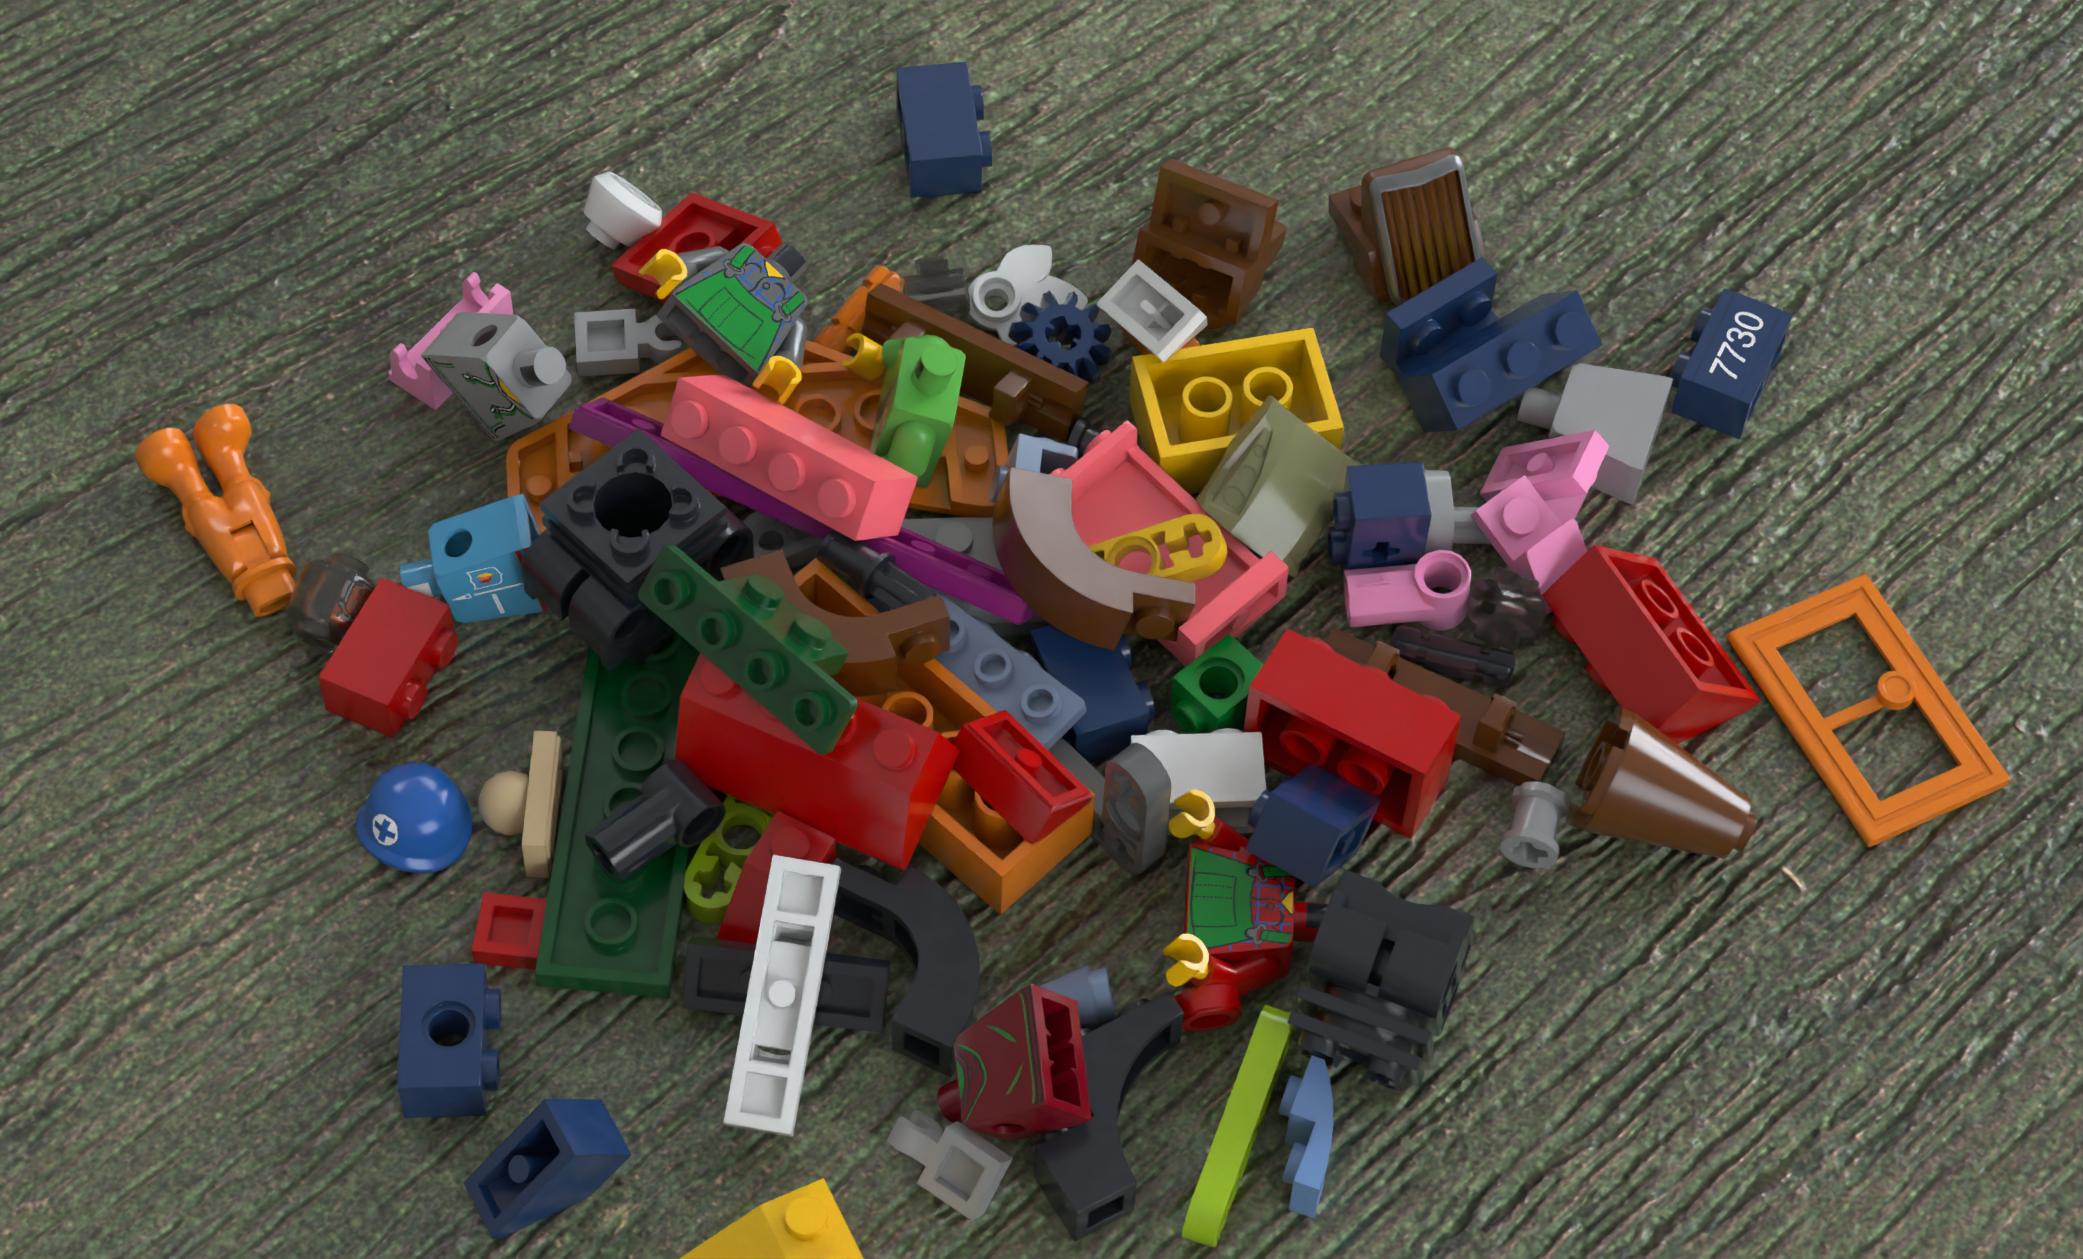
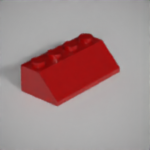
[675,653,960,871]

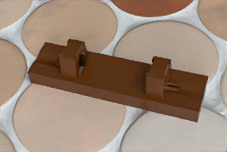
[861,283,1089,443]
[1325,627,1566,786]

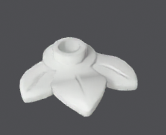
[966,245,1088,346]

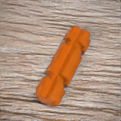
[814,265,901,355]

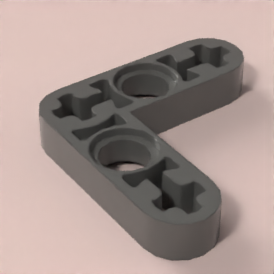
[1048,737,1172,875]

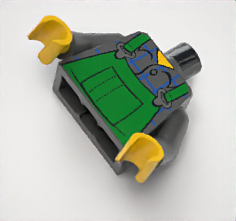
[638,243,808,405]

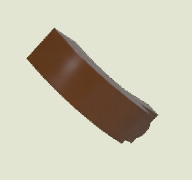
[992,467,1195,651]
[720,549,950,697]

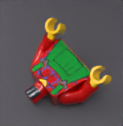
[1162,789,1328,998]

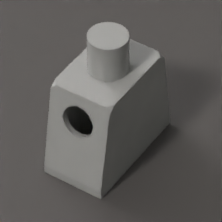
[1517,363,1673,505]

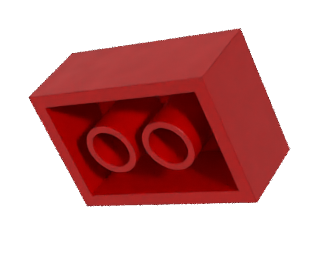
[1243,629,1461,839]

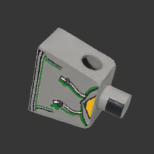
[421,312,572,441]

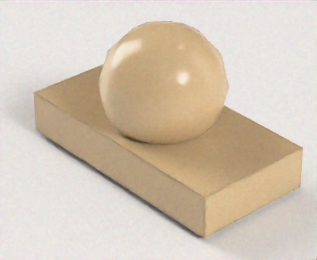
[478,731,564,878]

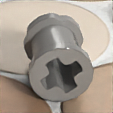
[1500,782,1570,868]

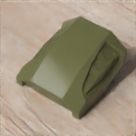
[1196,395,1361,578]

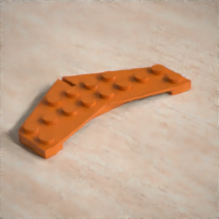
[506,340,1009,533]

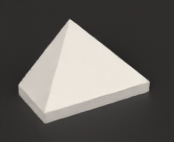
[1097,259,1208,362]

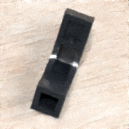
[833,858,980,1078]

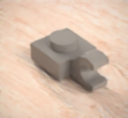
[887,1110,1013,1221]

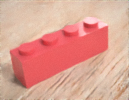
[660,374,918,541]

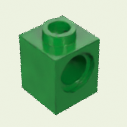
[1170,634,1263,734]

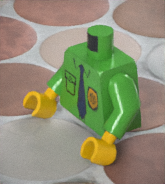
[841,333,966,489]

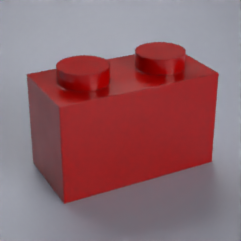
[318,578,458,738]

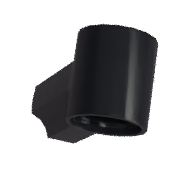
[585,759,726,883]

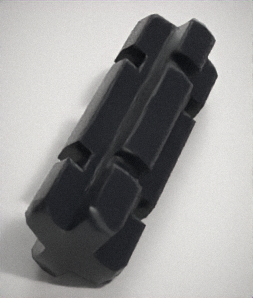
[1391,626,1516,688]

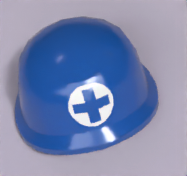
[356,762,472,873]

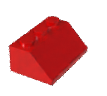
[1542,545,1761,745]

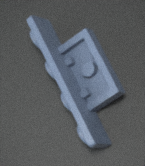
[865,584,1087,750]

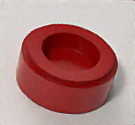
[1174,984,1243,1032]

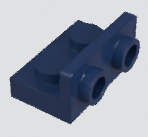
[1379,257,1499,377]

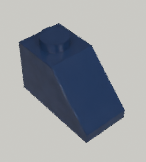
[463,1099,632,1239]

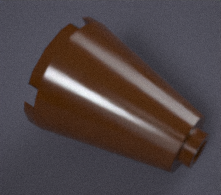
[1566,706,1757,859]

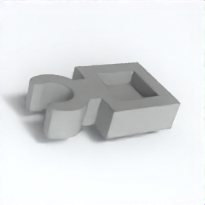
[574,309,682,377]

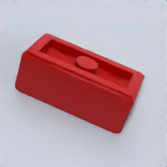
[953,710,1093,844]

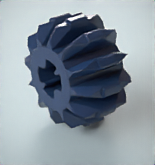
[1008,290,1112,385]

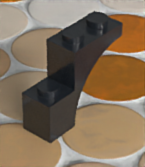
[1033,991,1184,1242]

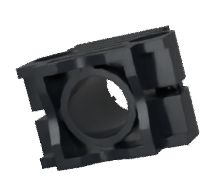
[521,428,754,672]
[1287,869,1475,1092]

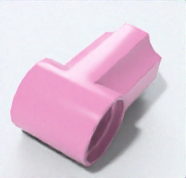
[1343,550,1471,631]

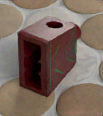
[937,984,1092,1141]

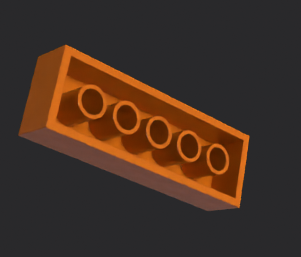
[793,558,1095,915]

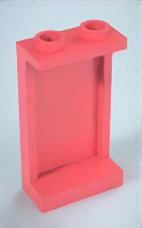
[1049,421,1289,667]

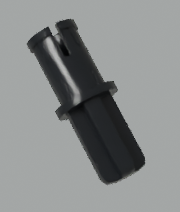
[817,529,937,609]

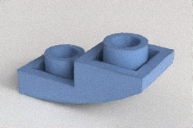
[1279,1056,1333,1219]

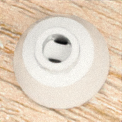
[583,172,662,250]

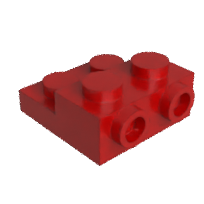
[611,192,782,306]

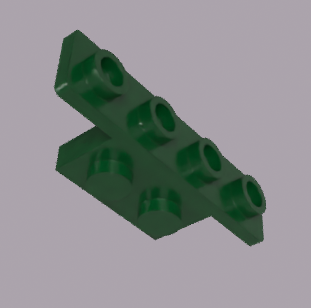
[638,545,858,755]

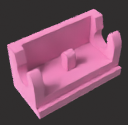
[388,272,513,410]

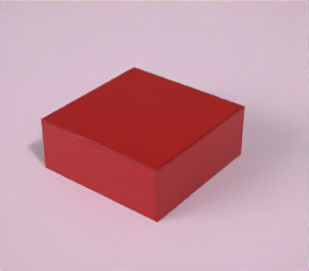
[472,892,547,970]

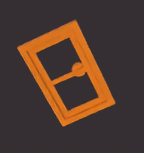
[1726,574,2011,847]

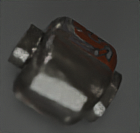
[286,553,376,653]

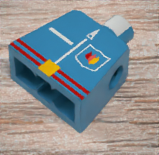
[400,494,551,623]

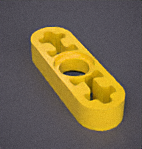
[1088,514,1227,583]

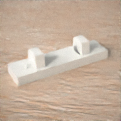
[723,855,841,1137]

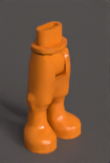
[135,404,301,617]

